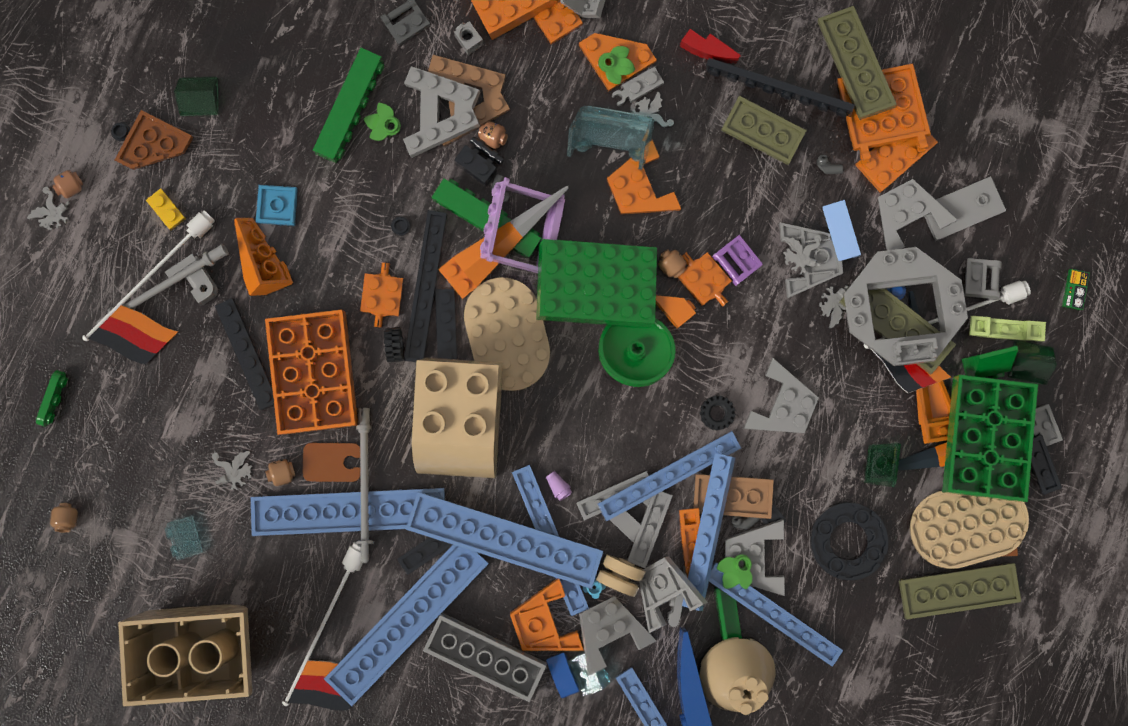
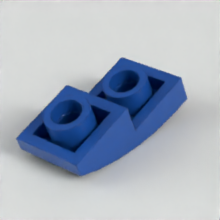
[546,653,580,699]

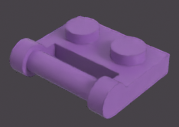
[712,235,763,286]

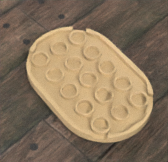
[464,277,550,391]
[910,491,1029,569]

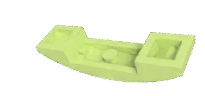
[970,316,1046,341]

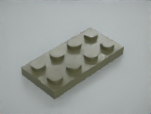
[721,96,807,165]

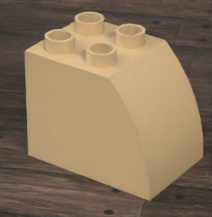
[412,358,503,478]
[118,604,253,706]

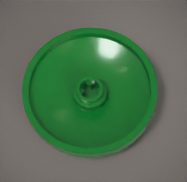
[598,318,675,387]

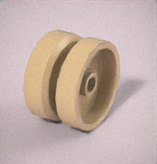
[596,554,646,597]

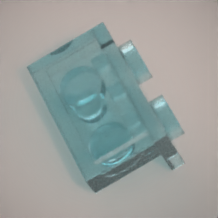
[165,516,203,560]
[568,653,610,696]

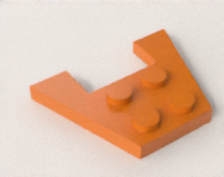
[607,140,681,214]
[510,578,584,651]

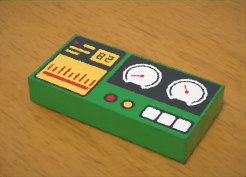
[1062,269,1090,310]

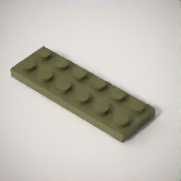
[817,6,897,120]
[839,288,956,375]
[899,563,1021,619]

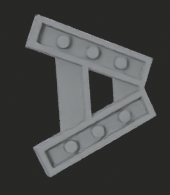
[403,66,481,158]
[576,471,672,568]

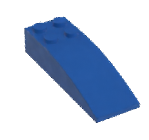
[677,627,712,726]

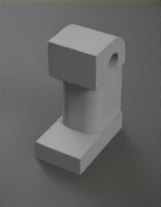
[165,254,218,305]

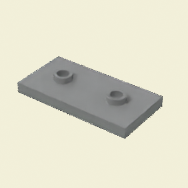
[924,176,1006,241]

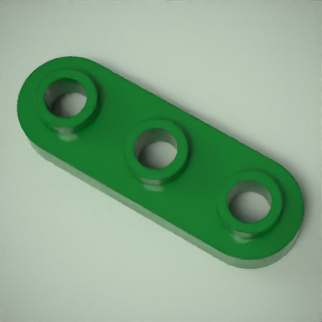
[36,370,68,427]

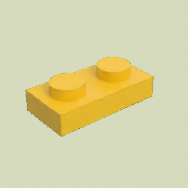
[146,188,186,231]

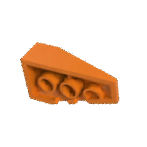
[234,218,293,296]

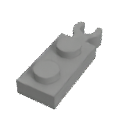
[612,66,664,106]

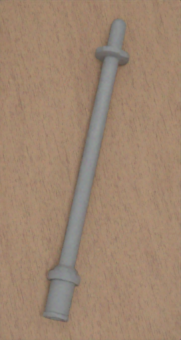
[97,244,229,324]
[356,408,374,563]

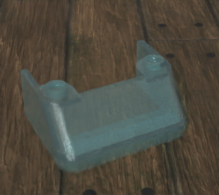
[567,106,654,169]

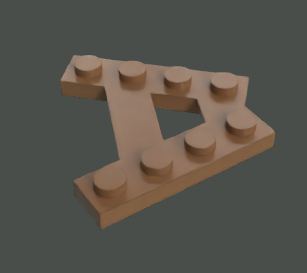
[428,55,510,147]

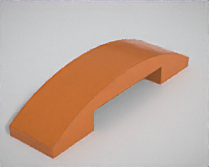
[679,508,700,578]

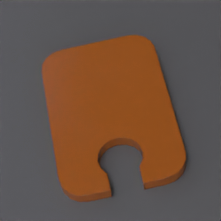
[303,443,360,482]

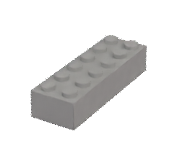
[423,613,547,702]

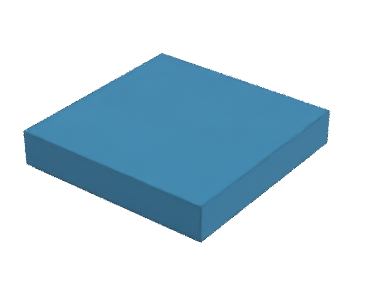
[256,185,298,226]

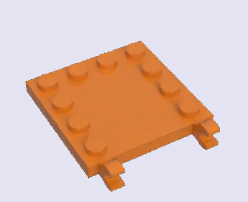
[837,64,931,164]

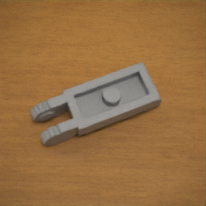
[667,572,687,627]

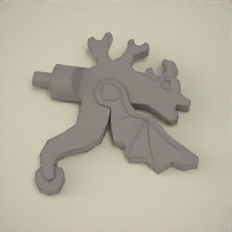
[631,92,674,135]
[27,187,70,230]
[783,235,821,274]
[819,286,849,328]
[212,451,252,490]

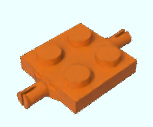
[678,252,731,306]
[360,263,403,328]

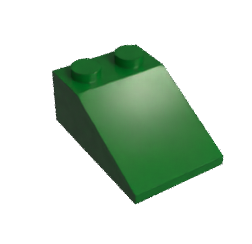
[962,346,1018,379]

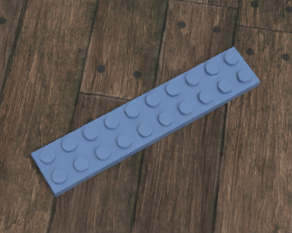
[251,488,445,536]
[406,492,603,589]
[324,545,489,706]

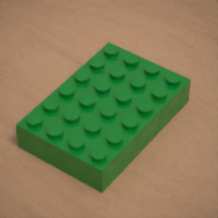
[536,239,657,327]
[942,375,1038,502]

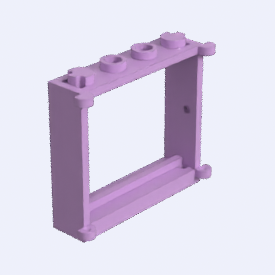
[480,177,565,273]

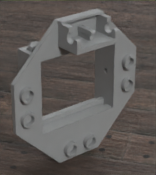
[844,247,968,366]

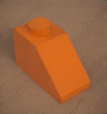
[656,296,696,329]

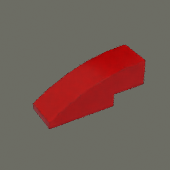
[680,29,741,64]

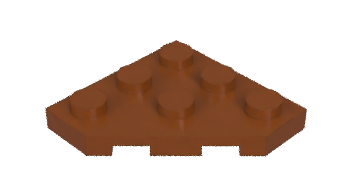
[114,110,193,170]

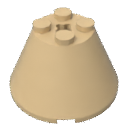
[699,637,776,715]

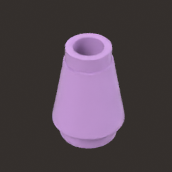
[546,471,572,501]

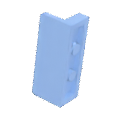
[823,200,861,261]

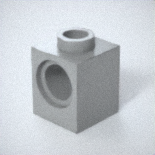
[454,21,484,55]

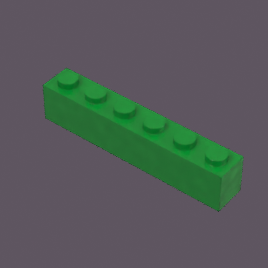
[313,47,384,164]
[432,178,541,260]

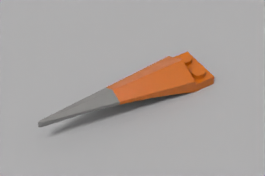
[438,186,569,299]

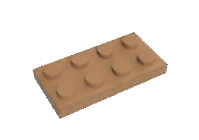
[694,474,774,519]

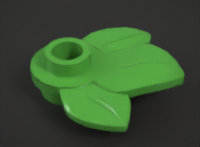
[598,46,635,84]
[364,103,401,141]
[716,554,752,589]

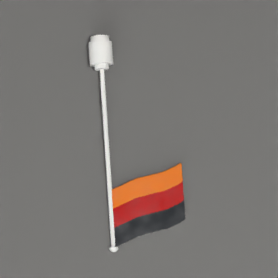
[82,211,215,365]
[864,281,1031,393]
[282,542,363,710]

